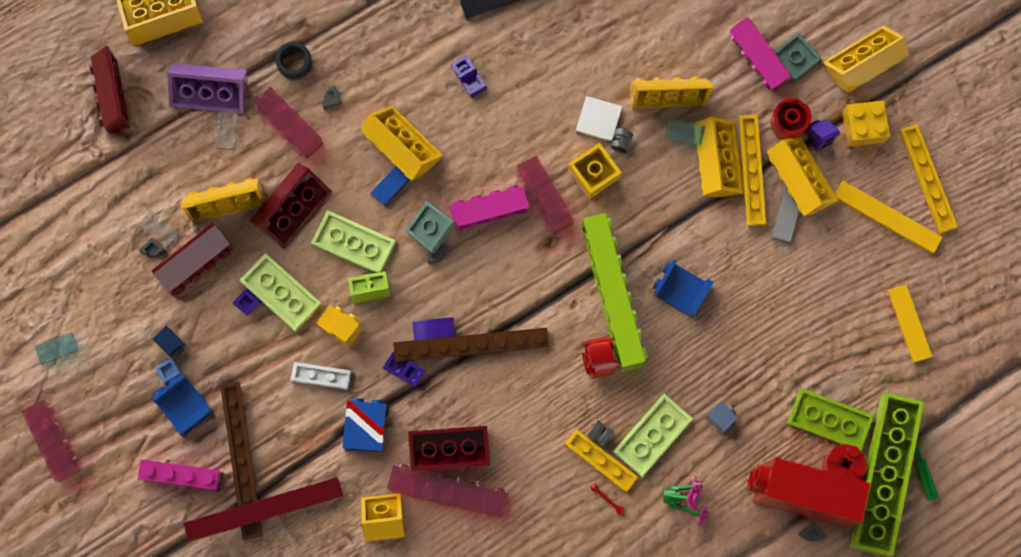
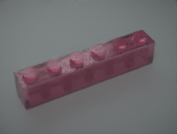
[387,463,508,518]

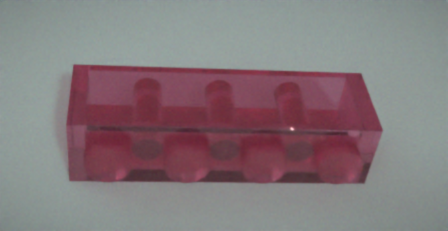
[254,87,324,159]
[515,155,574,235]
[21,400,81,482]

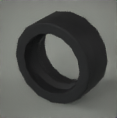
[275,42,312,80]

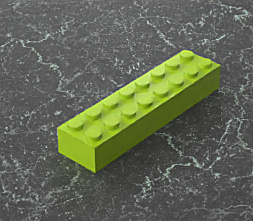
[581,213,647,373]
[849,393,924,557]

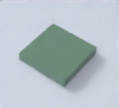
[774,32,822,83]
[405,200,456,254]

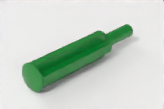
[914,442,939,501]

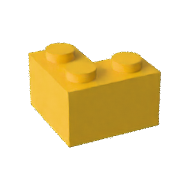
[316,305,363,349]

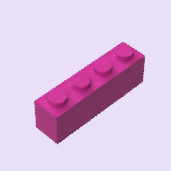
[729,17,793,91]
[450,185,529,232]
[137,459,223,492]

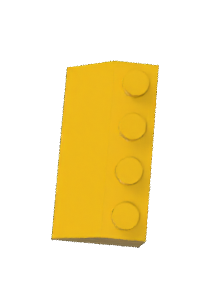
[822,26,910,93]
[360,106,444,181]
[694,116,744,197]
[767,137,838,216]

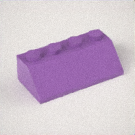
[168,63,247,114]

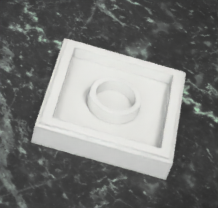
[576,96,622,142]

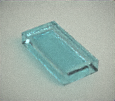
[665,119,705,145]
[34,332,79,365]

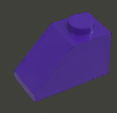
[806,119,840,152]

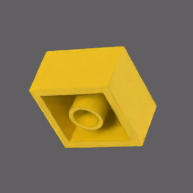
[842,101,890,147]
[568,143,622,200]

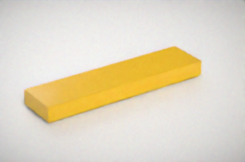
[887,284,933,363]
[565,429,639,493]

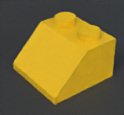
[361,493,405,542]

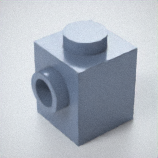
[705,402,738,434]

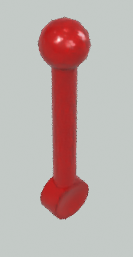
[591,484,624,514]

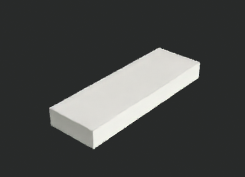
[291,362,352,391]

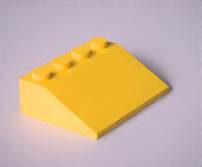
[117,0,203,47]
[630,77,713,108]
[181,177,265,223]

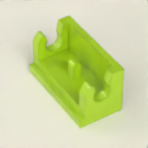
[348,271,391,304]

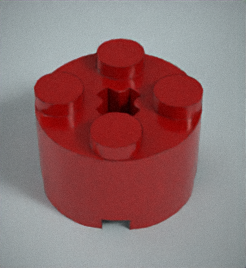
[770,98,812,140]
[581,337,619,380]
[822,444,866,480]

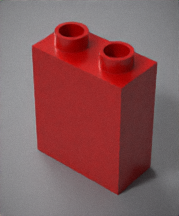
[747,457,871,528]

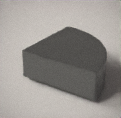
[322,86,341,110]
[138,237,166,257]
[427,245,449,264]
[798,521,827,541]

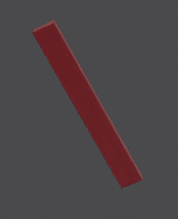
[183,477,343,543]

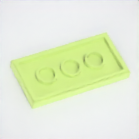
[311,210,396,273]
[239,253,322,332]
[613,394,693,478]

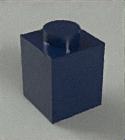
[153,325,186,358]

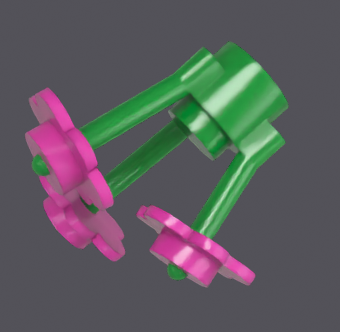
[663,476,709,526]

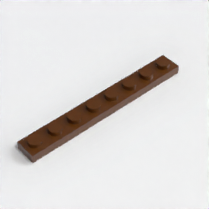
[393,328,549,363]
[220,382,263,540]

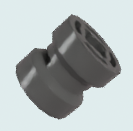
[610,128,634,153]
[587,420,614,447]

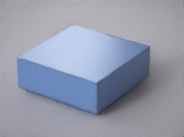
[155,358,182,385]

